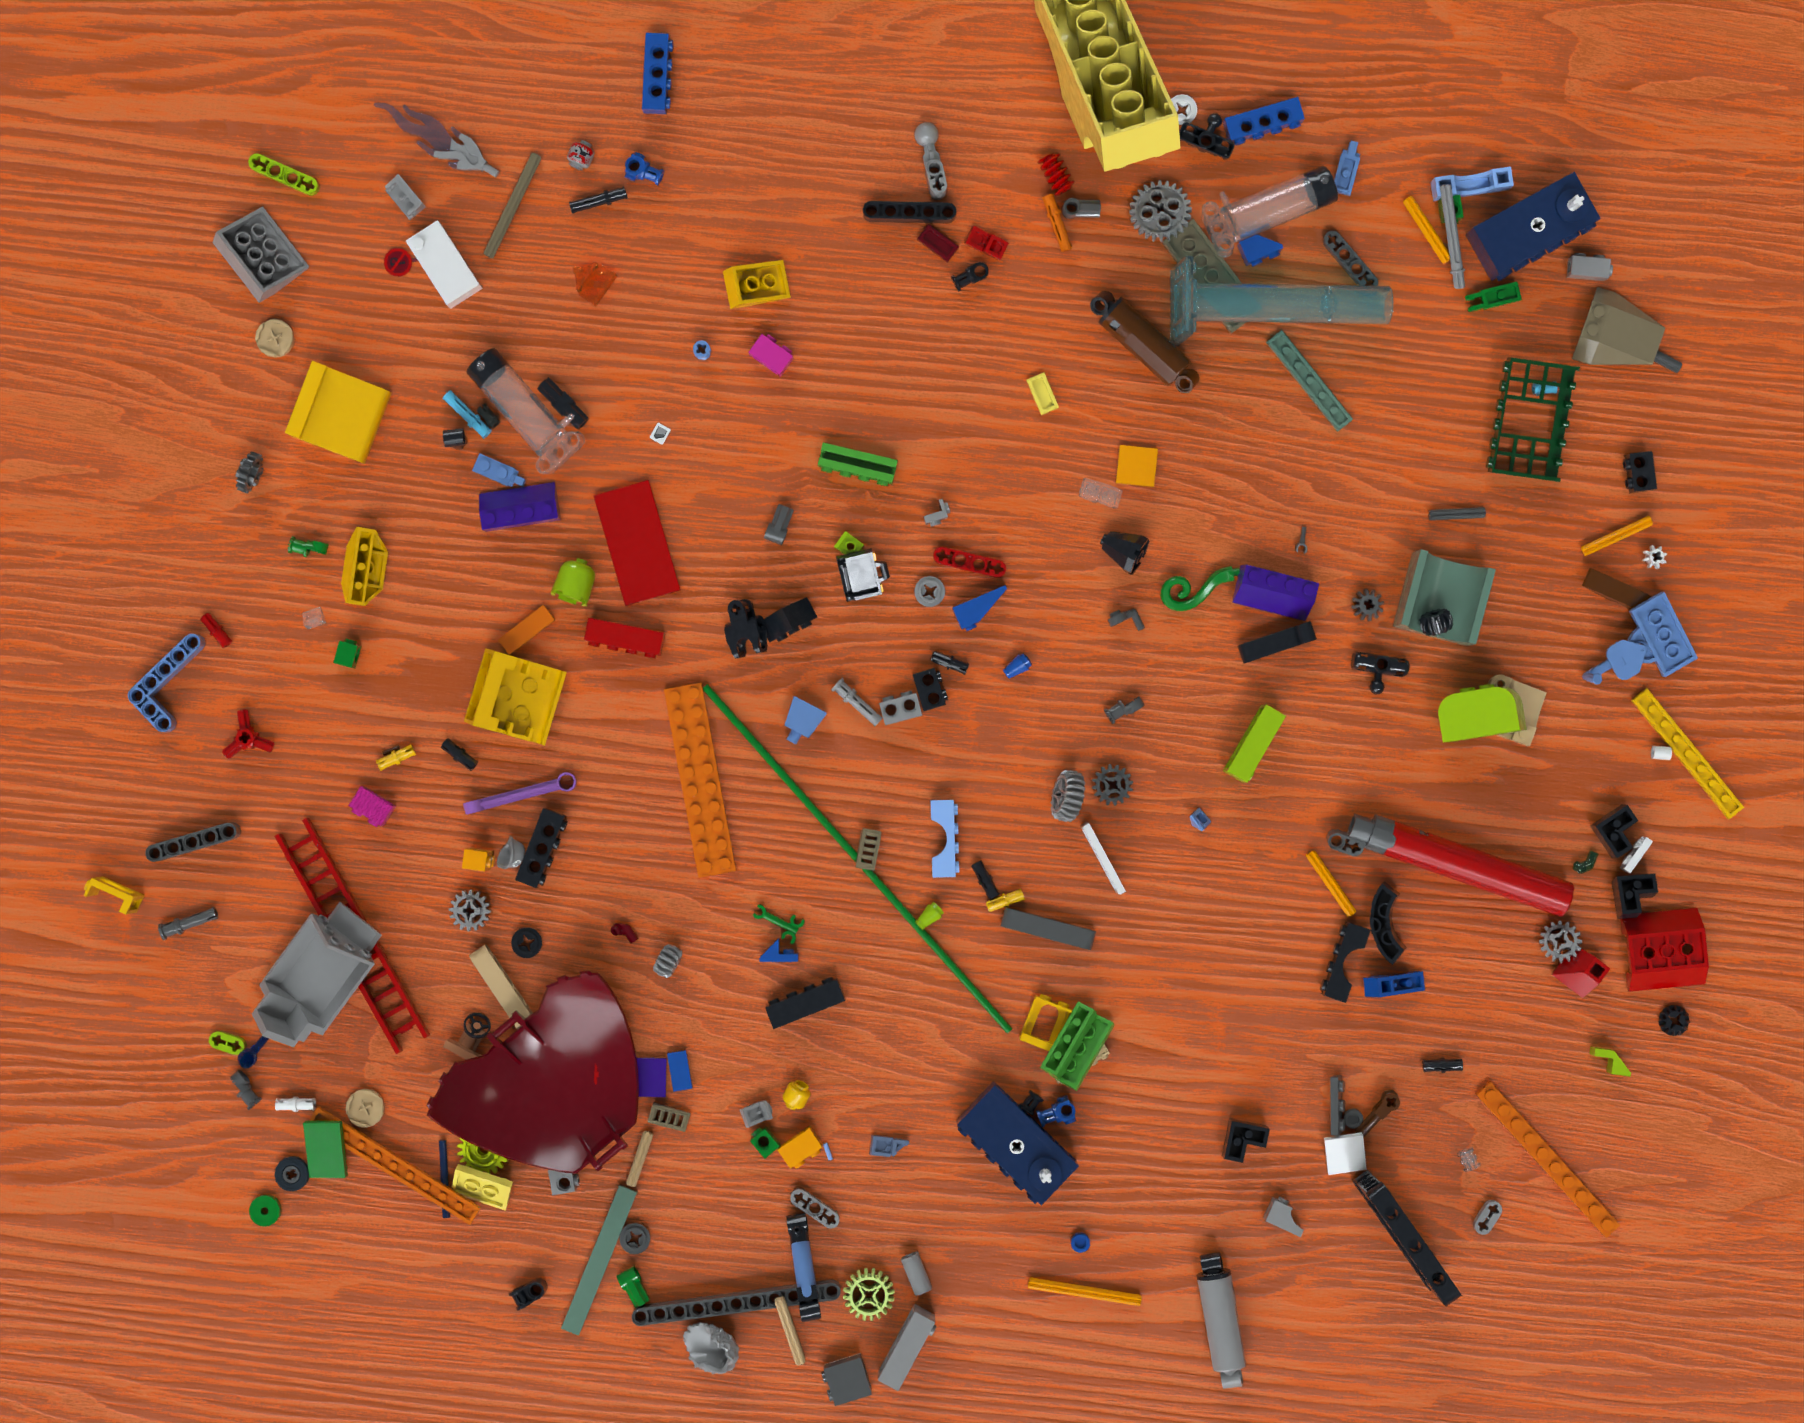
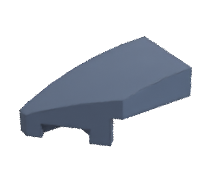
[869,1135,909,1157]

